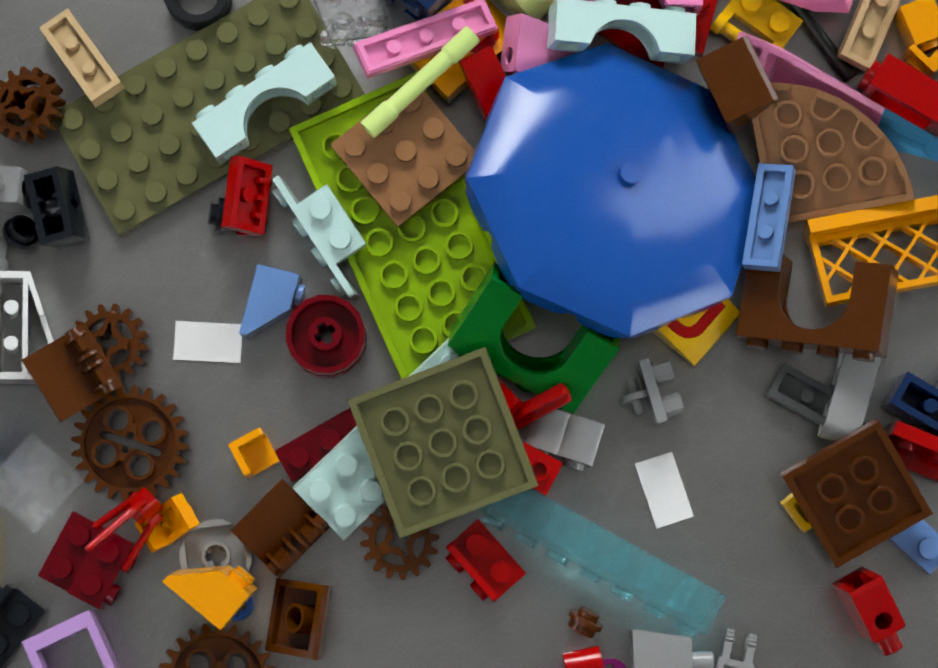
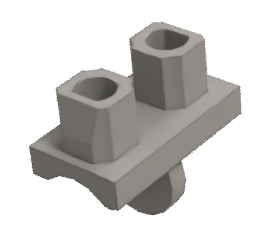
[620,358,684,426]

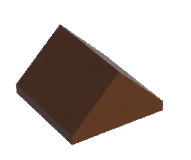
[696,36,778,133]
[265,578,332,660]

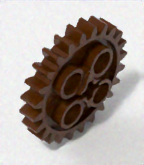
[71,385,190,502]
[158,623,275,668]

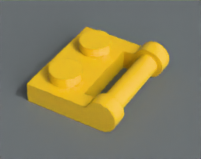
[710,0,803,48]

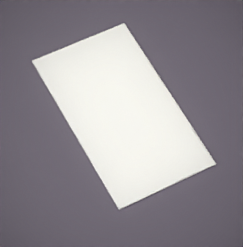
[173,321,242,363]
[635,452,694,529]

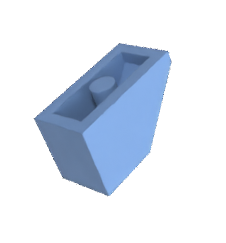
[239,264,306,340]

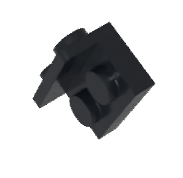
[0,584,48,668]

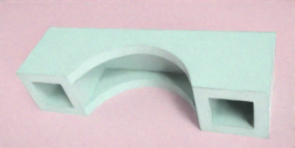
[547,0,697,64]
[192,42,337,165]

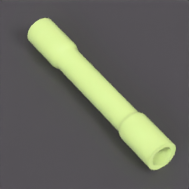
[360,26,480,139]

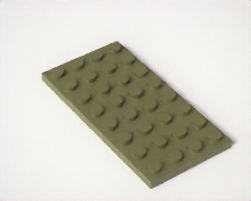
[54,0,365,237]

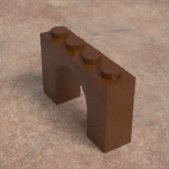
[736,254,899,362]

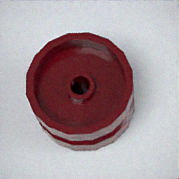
[285,295,367,379]

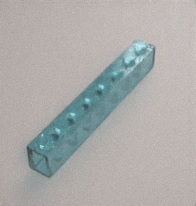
[468,489,727,637]

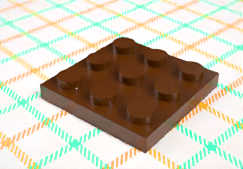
[781,418,933,568]

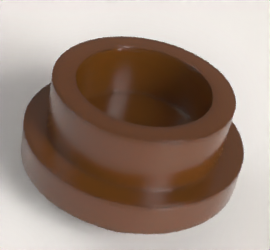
[567,606,603,638]

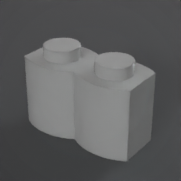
[524,409,605,472]

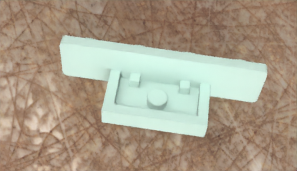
[272,175,367,300]

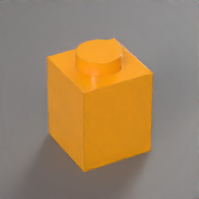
[893,0,938,54]

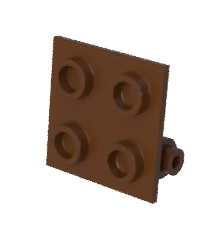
[21,324,123,423]
[230,479,330,578]

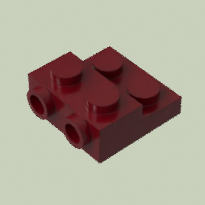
[38,511,139,610]

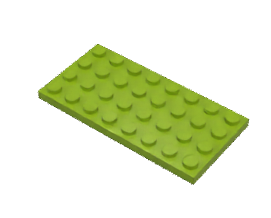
[289,71,536,379]

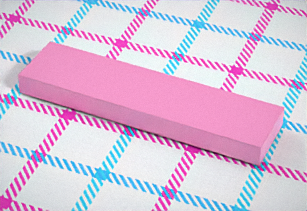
[353,0,498,79]

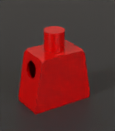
[831,567,906,656]

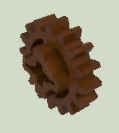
[0,66,66,145]
[75,303,150,381]
[360,504,439,580]

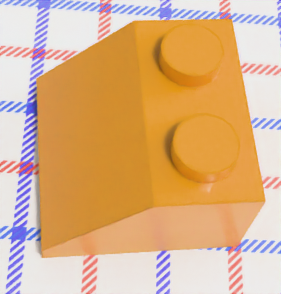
[162,565,258,630]

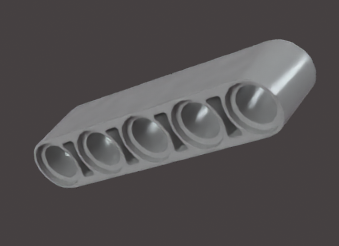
[817,293,899,442]

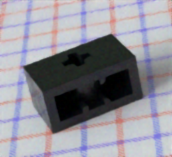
[24,166,89,248]

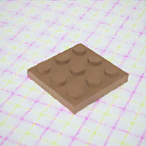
[330,90,474,229]

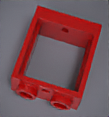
[857,53,938,137]

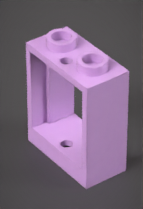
[22,609,121,668]

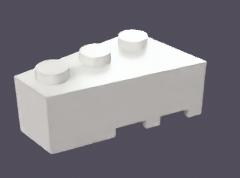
[0,271,54,384]

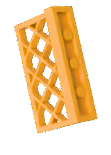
[803,195,938,307]

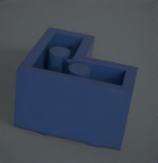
[881,372,938,437]

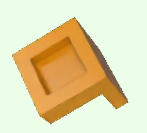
[228,427,280,479]

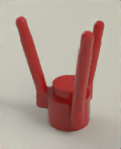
[85,487,164,572]

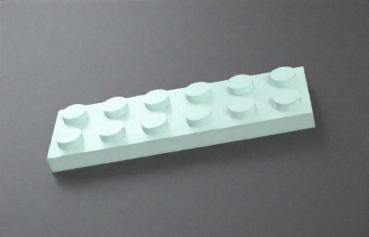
[293,338,460,540]

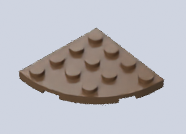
[752,83,915,223]

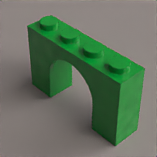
[447,263,619,414]

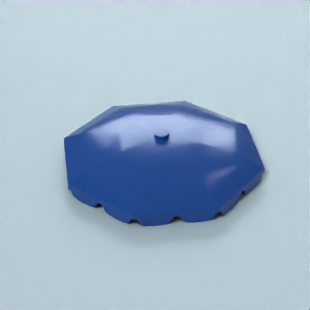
[465,43,756,339]

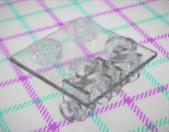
[314,0,395,49]
[0,432,84,534]

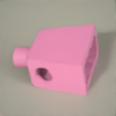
[500,13,573,76]

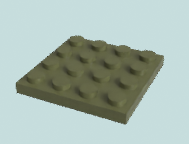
[348,347,539,538]

